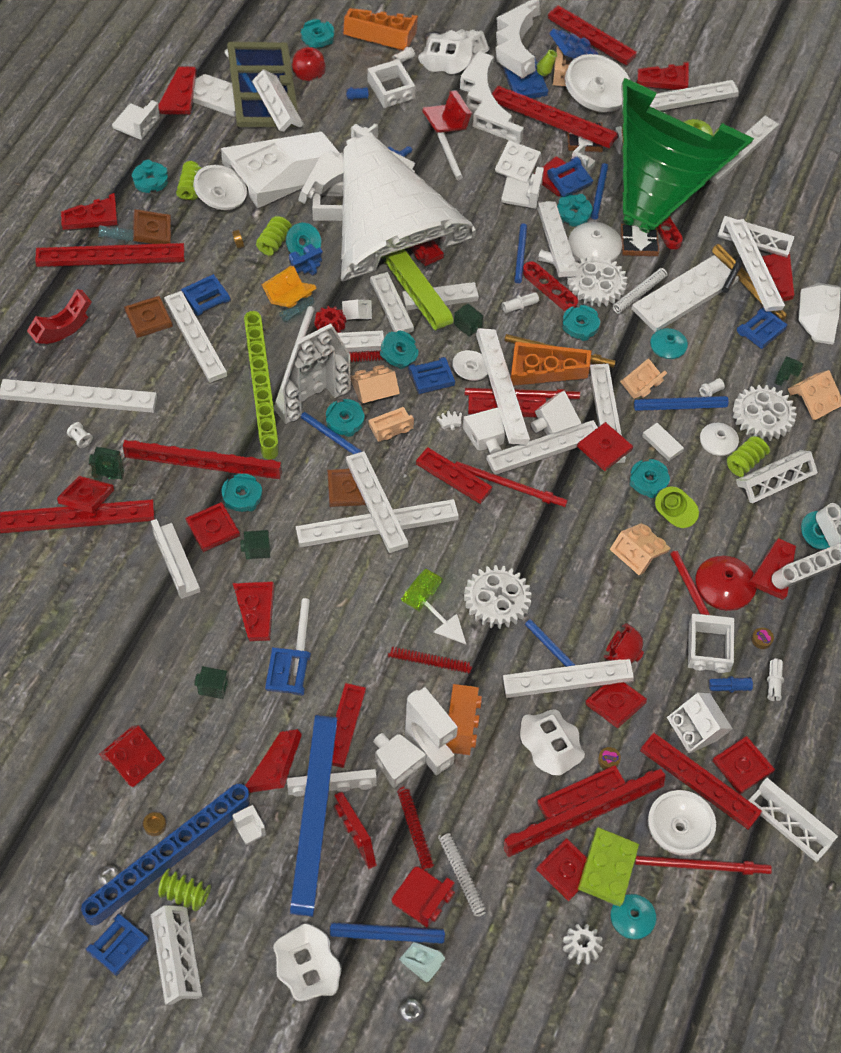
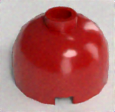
[292,47,326,81]
[604,623,644,664]

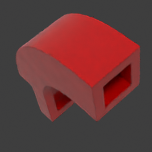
[27,289,92,344]

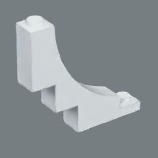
[496,0,540,78]
[460,51,524,144]
[298,151,415,204]

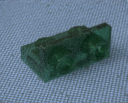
[89,447,125,481]

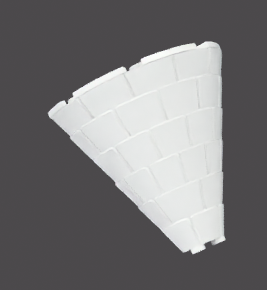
[340,132,476,282]

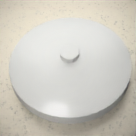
[565,54,630,112]

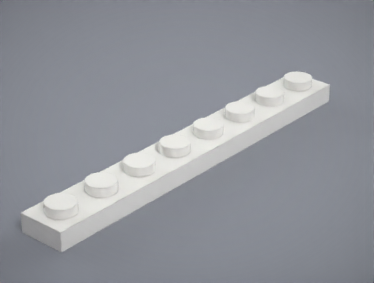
[476,328,530,445]
[0,379,157,413]
[296,499,458,547]

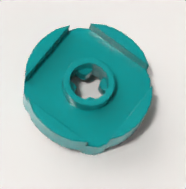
[301,19,334,49]
[132,160,168,193]
[557,194,593,227]
[562,305,600,341]
[380,330,419,369]
[326,399,365,437]
[630,459,670,498]
[222,474,262,512]

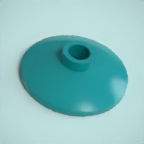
[286,223,321,256]
[650,328,688,359]
[801,511,830,550]
[610,894,656,940]

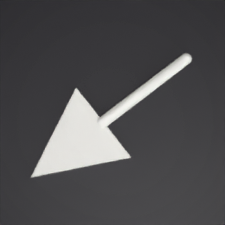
[419,595,466,644]

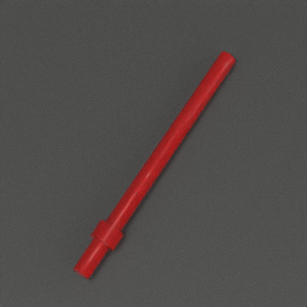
[465,388,580,399]
[455,461,568,507]
[635,856,772,875]

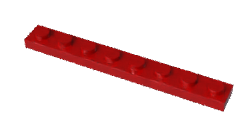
[491,86,618,148]
[35,243,185,267]
[122,440,282,479]
[0,499,155,533]
[504,769,665,858]

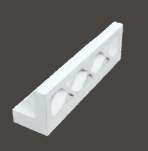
[252,69,304,132]
[718,216,794,257]
[736,450,818,503]
[151,519,200,599]
[748,778,838,863]
[151,905,202,1005]

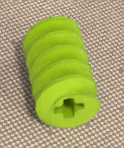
[176,161,201,200]
[256,216,292,256]
[727,436,770,477]
[158,869,211,911]

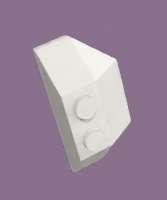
[798,283,841,345]

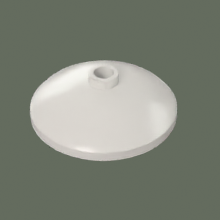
[193,165,247,210]
[568,222,622,263]
[648,790,716,855]

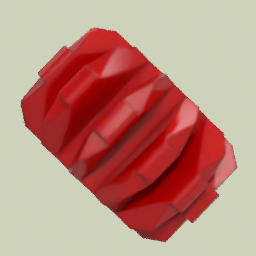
[314,305,346,333]

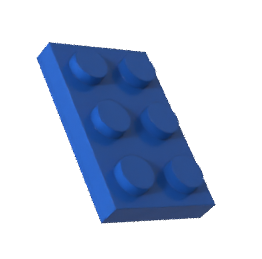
[549,28,598,59]
[502,59,548,99]

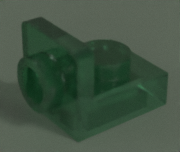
[774,356,804,386]

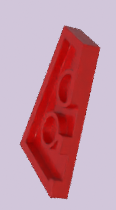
[637,62,689,90]
[158,67,197,114]
[61,193,117,230]
[762,251,794,302]
[747,538,796,600]
[232,581,275,641]
[245,729,302,793]
[333,792,377,869]

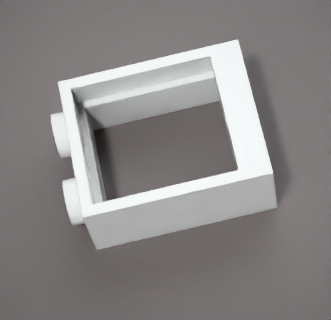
[368,59,415,108]
[312,182,343,221]
[688,614,734,673]

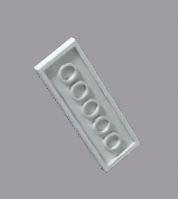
[631,255,739,332]

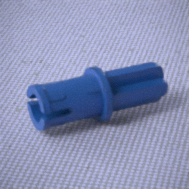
[709,676,753,693]

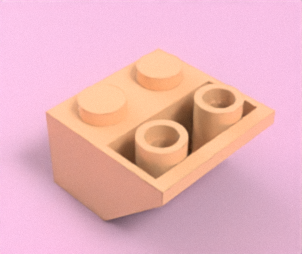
[350,365,400,403]

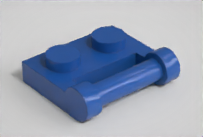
[547,156,593,197]
[181,274,230,316]
[737,307,787,349]
[408,357,455,394]
[265,648,311,696]
[85,914,149,976]

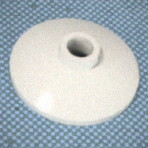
[452,350,488,381]
[700,423,739,456]

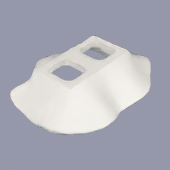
[418,30,472,74]
[520,710,585,776]
[274,924,341,1001]

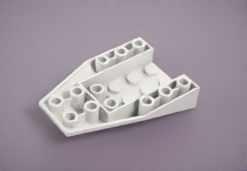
[221,132,340,208]
[273,324,351,424]

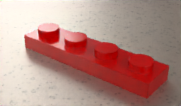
[468,394,546,418]
[416,447,492,504]
[332,683,366,768]
[537,765,625,819]

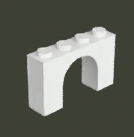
[405,687,458,776]

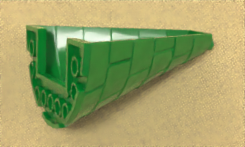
[621,77,754,233]

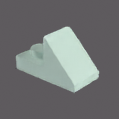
[399,942,445,982]

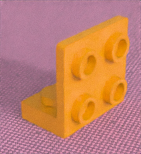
[261,266,316,308]

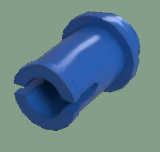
[346,87,368,101]

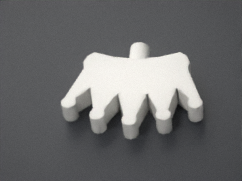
[437,411,462,431]

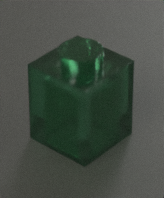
[454,303,484,337]
[240,530,270,560]
[194,666,229,699]

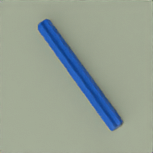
[633,396,729,411]
[330,923,445,943]

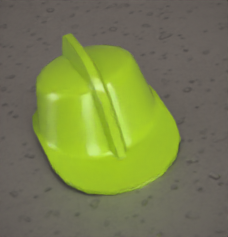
[655,486,699,528]

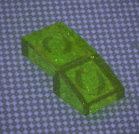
[401,568,443,612]

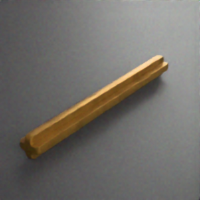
[712,244,787,321]

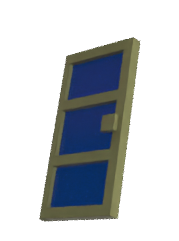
[227,42,298,127]

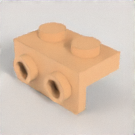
[620,358,667,399]
[368,407,414,442]

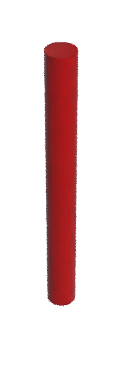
[670,551,710,615]

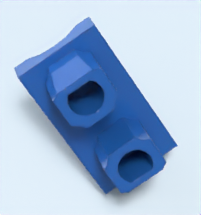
[289,244,323,275]

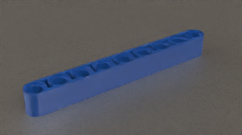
[290,715,337,917]
[81,784,250,925]

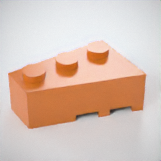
[446,684,482,755]

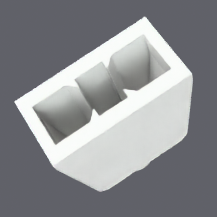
[531,391,582,435]
[463,408,505,454]
[373,733,426,788]

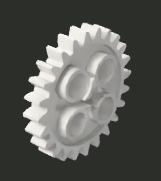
[567,255,627,307]
[732,385,797,441]
[464,565,532,629]

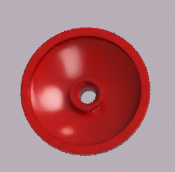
[695,556,757,611]

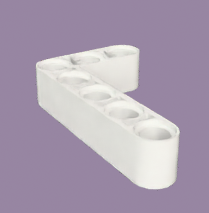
[772,503,841,589]

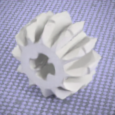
[563,924,603,965]

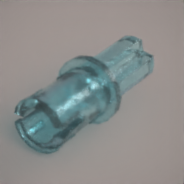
[98,225,133,241]
[279,295,314,322]

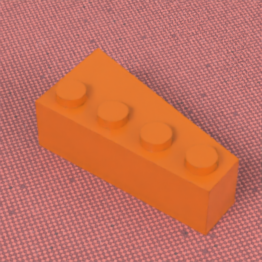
[343,8,418,50]
[511,342,591,386]

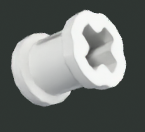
[67,422,93,448]

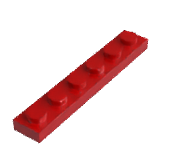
[548,5,637,65]
[640,732,762,830]

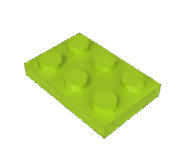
[578,827,639,907]

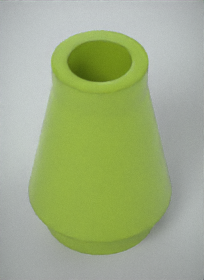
[536,50,557,76]

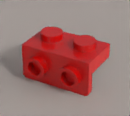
[409,240,444,266]

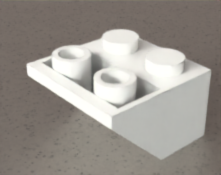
[667,692,732,753]

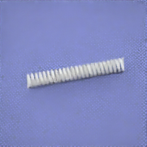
[613,268,668,314]
[438,833,485,916]

